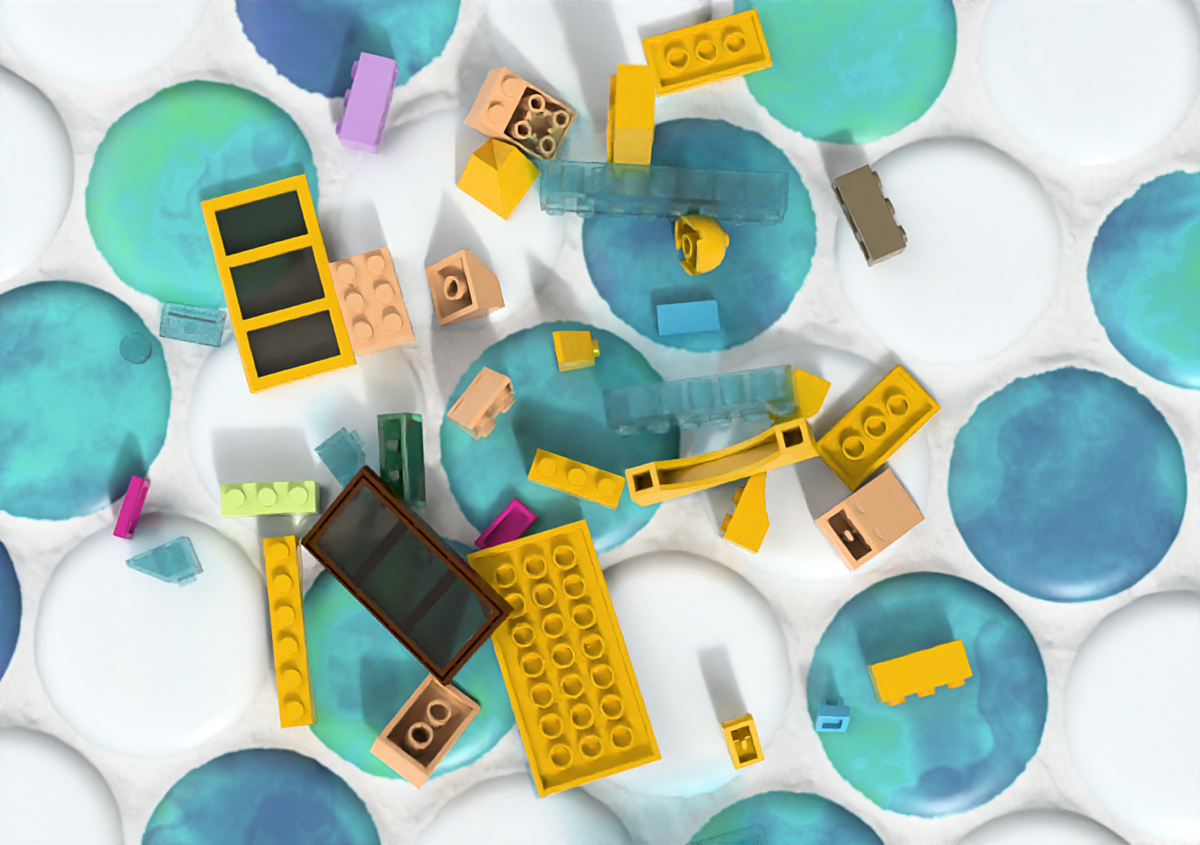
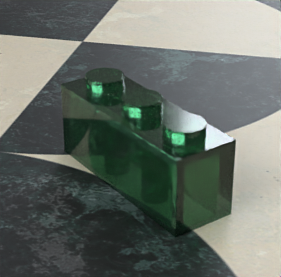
[378,412,426,508]

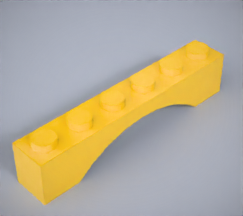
[719,368,831,554]
[625,417,819,507]
[263,535,318,728]

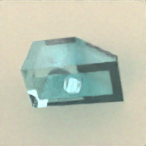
[314,427,366,501]
[125,536,204,587]

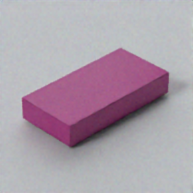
[113,475,151,540]
[474,497,538,550]

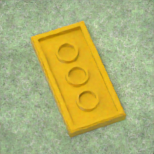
[641,8,773,98]
[816,364,942,492]

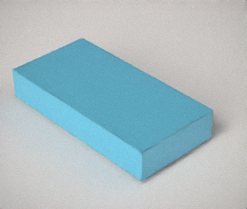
[656,300,720,337]

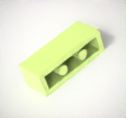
[221,480,321,518]

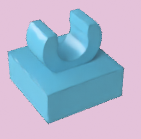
[814,696,850,733]

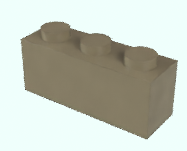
[831,164,908,267]

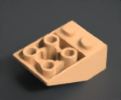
[464,67,577,166]
[446,366,515,441]
[814,469,925,572]

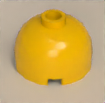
[674,213,729,276]

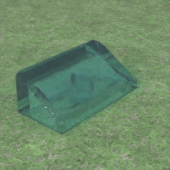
[159,301,226,348]

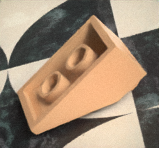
[370,673,482,790]

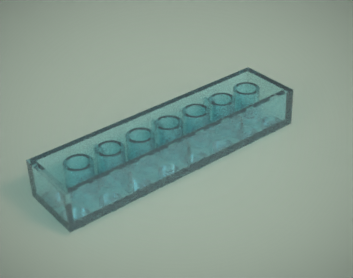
[539,159,789,227]

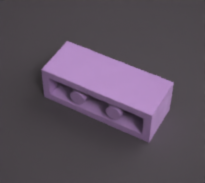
[336,52,400,154]

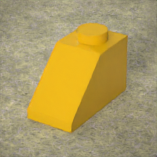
[553,331,600,372]

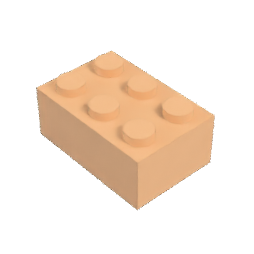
[328,247,416,357]

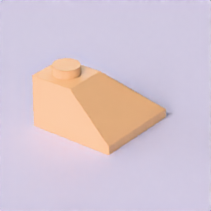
[425,249,505,327]

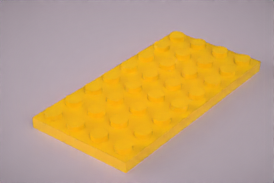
[466,519,662,798]

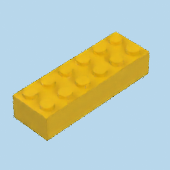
[607,64,657,180]

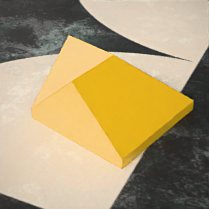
[457,138,541,221]

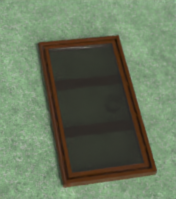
[300,465,515,687]

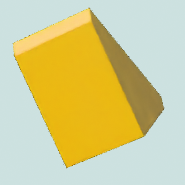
[719,713,765,770]

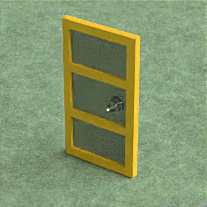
[200,174,357,394]

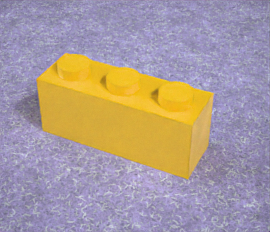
[527,448,626,511]
[867,639,973,707]

